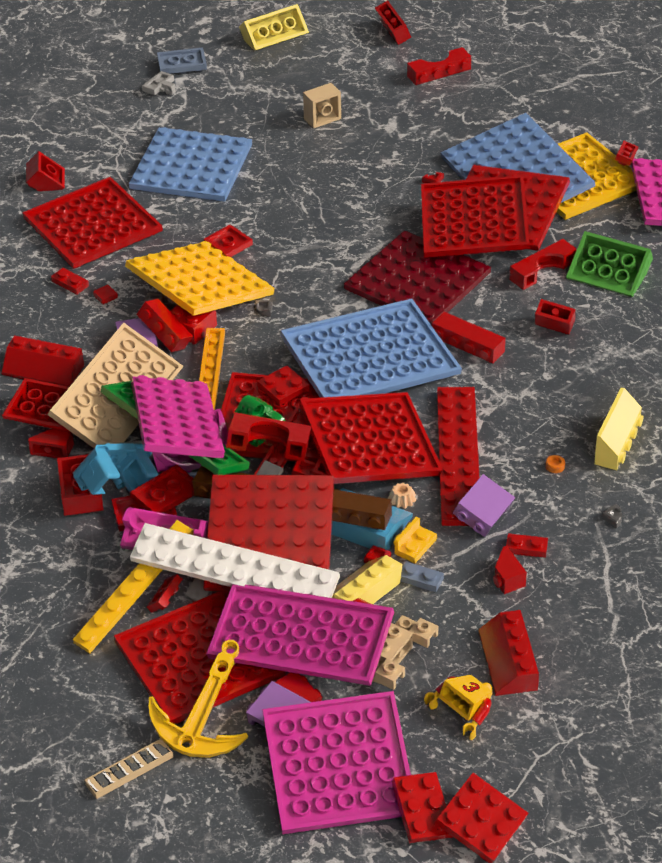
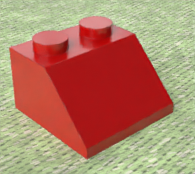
[26,151,65,191]

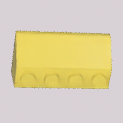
[239,4,309,51]
[594,388,643,470]
[332,555,402,604]

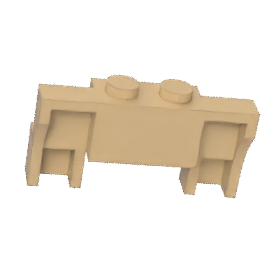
[372,615,438,690]

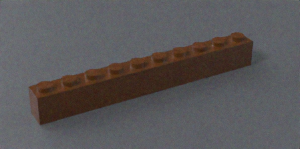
[193,466,392,530]

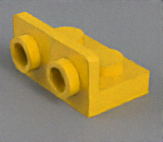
[393,517,437,564]

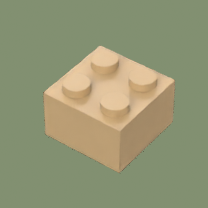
[303,83,341,128]

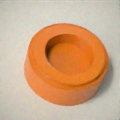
[545,455,565,473]

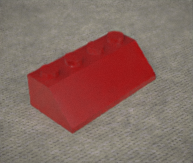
[2,335,84,387]
[478,610,539,696]

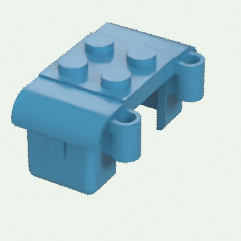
[73,443,158,495]

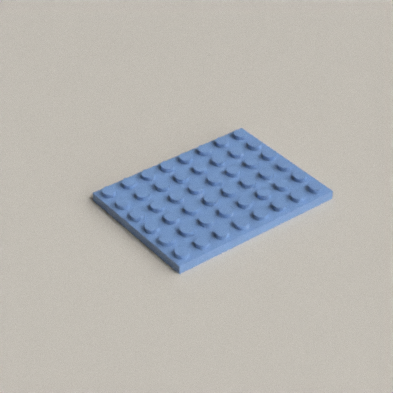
[441,113,595,203]
[280,299,462,398]

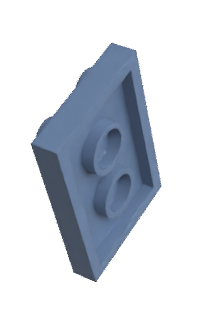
[157,47,207,74]

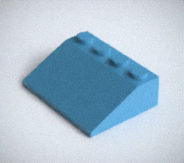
[331,488,413,550]

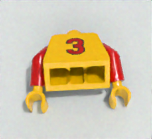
[424,675,492,740]

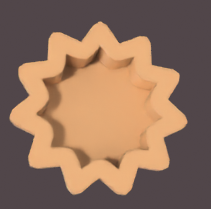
[388,483,416,509]

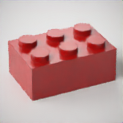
[57,454,104,516]

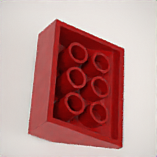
[2,378,71,432]

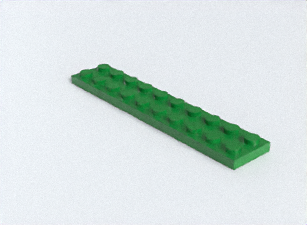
[101,381,250,475]

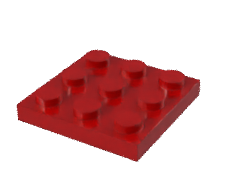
[435,773,529,863]

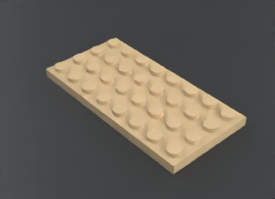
[48,323,183,448]

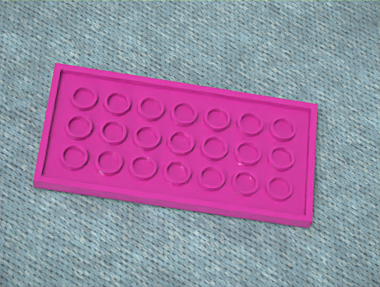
[131,375,225,458]
[207,584,394,686]

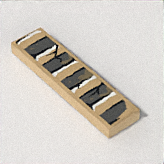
[85,739,173,799]

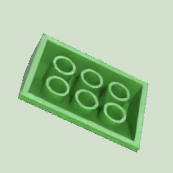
[566,231,653,297]

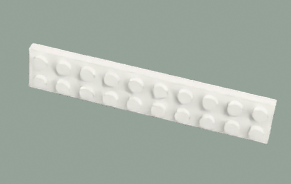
[130,523,340,598]

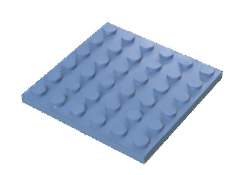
[129,127,252,202]

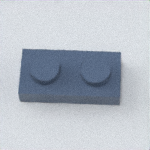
[400,562,444,592]

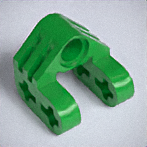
[232,395,285,447]

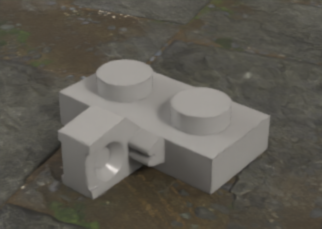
[142,71,176,95]

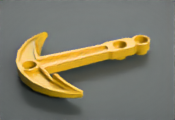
[148,640,248,758]

